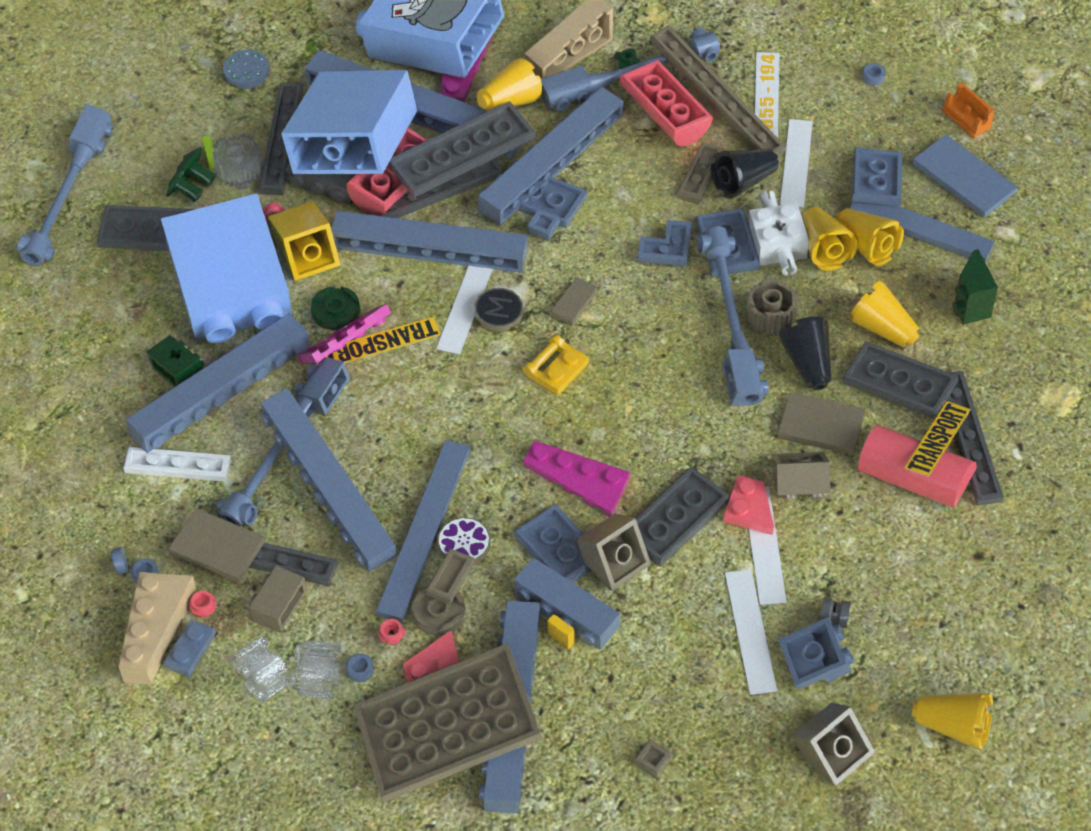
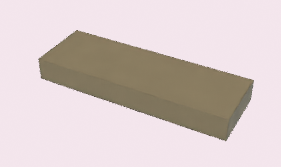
[677,142,724,205]

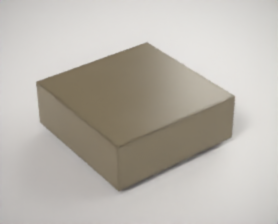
[634,739,673,779]

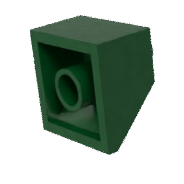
[952,249,998,325]

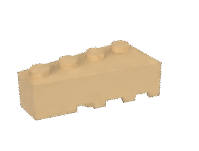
[525,0,613,79]
[119,572,197,685]

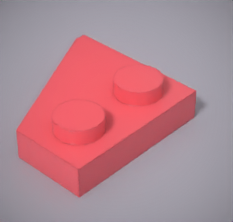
[723,475,774,535]
[403,631,459,683]

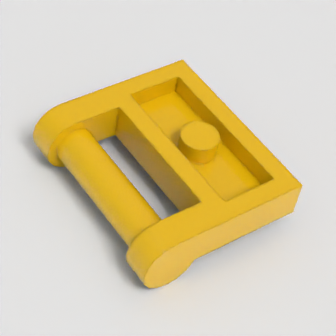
[522,334,589,395]

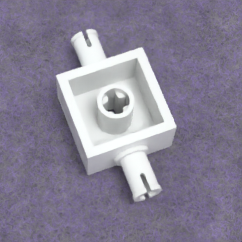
[749,191,809,276]

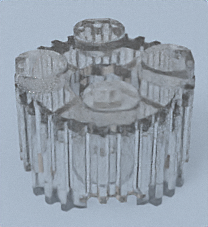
[212,133,263,190]
[229,636,292,701]
[290,641,342,700]

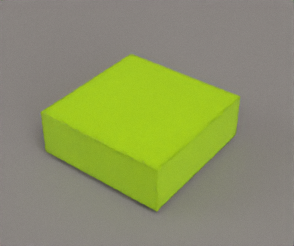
[201,135,218,169]

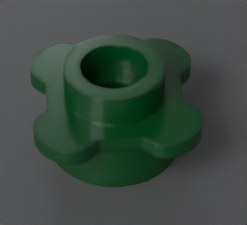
[614,48,640,69]

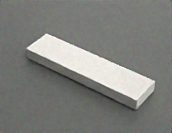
[123,447,231,482]

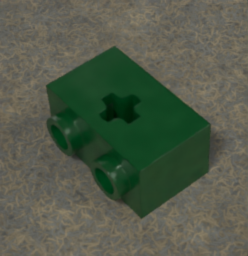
[146,335,204,387]

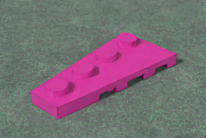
[441,35,493,103]
[297,304,391,364]
[524,440,630,517]

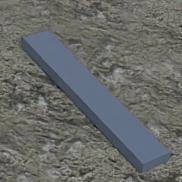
[850,202,995,263]

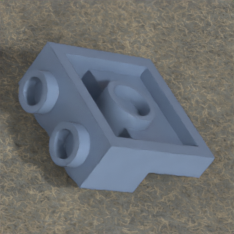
[778,617,854,690]

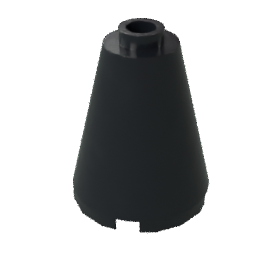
[710,149,779,199]
[779,316,831,390]

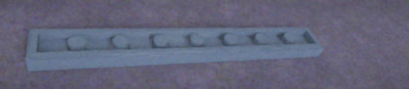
[376,440,470,623]

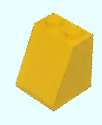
[268,201,340,281]

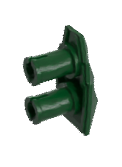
[166,147,216,203]

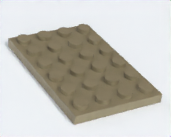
[353,643,543,802]

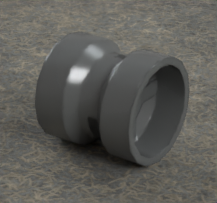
[820,597,851,629]

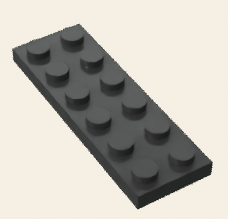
[388,101,536,198]

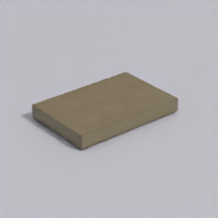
[778,392,865,455]
[168,508,265,583]

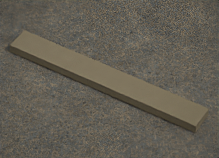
[650,25,786,156]

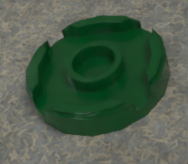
[311,286,360,330]

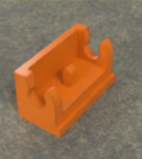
[942,82,995,138]

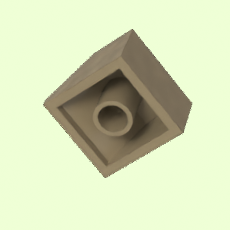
[772,452,831,499]
[576,513,651,591]
[792,702,875,786]

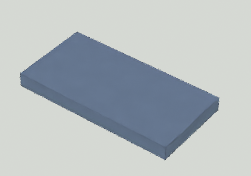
[913,134,1018,218]

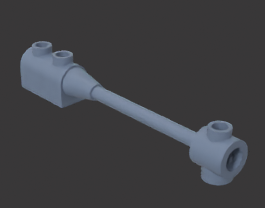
[541,28,720,111]
[16,103,114,266]
[697,226,768,406]
[216,357,350,527]

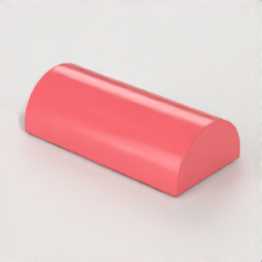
[620,60,713,147]
[347,128,428,216]
[858,425,976,508]

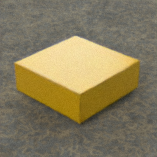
[547,614,575,650]

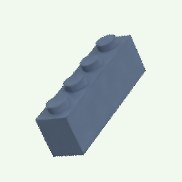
[514,557,620,650]

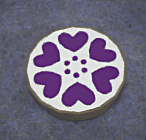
[437,517,490,565]

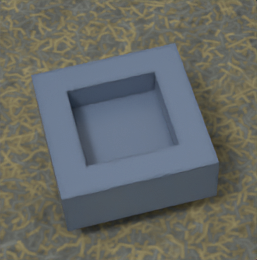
[527,209,560,240]

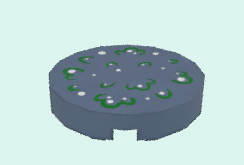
[223,50,270,89]

